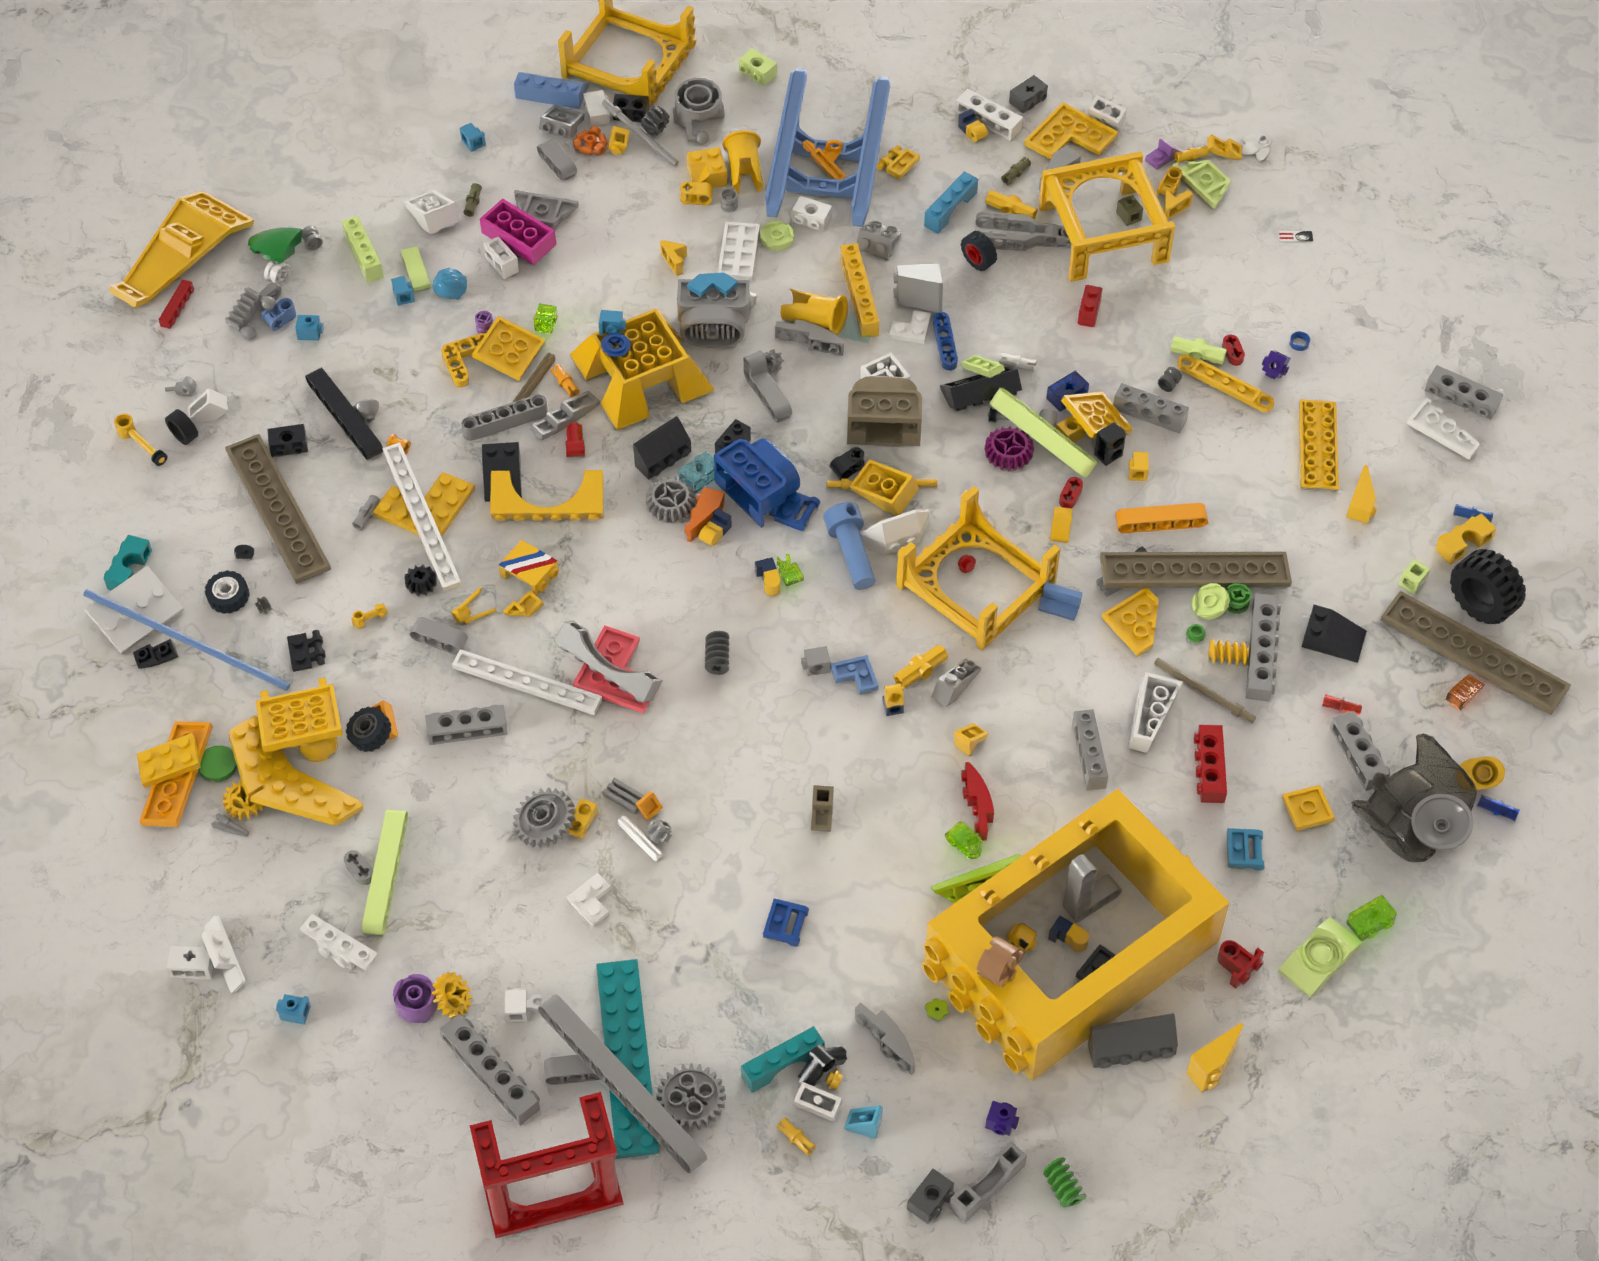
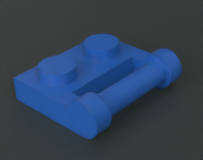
[774,492,821,531]
[763,898,809,947]

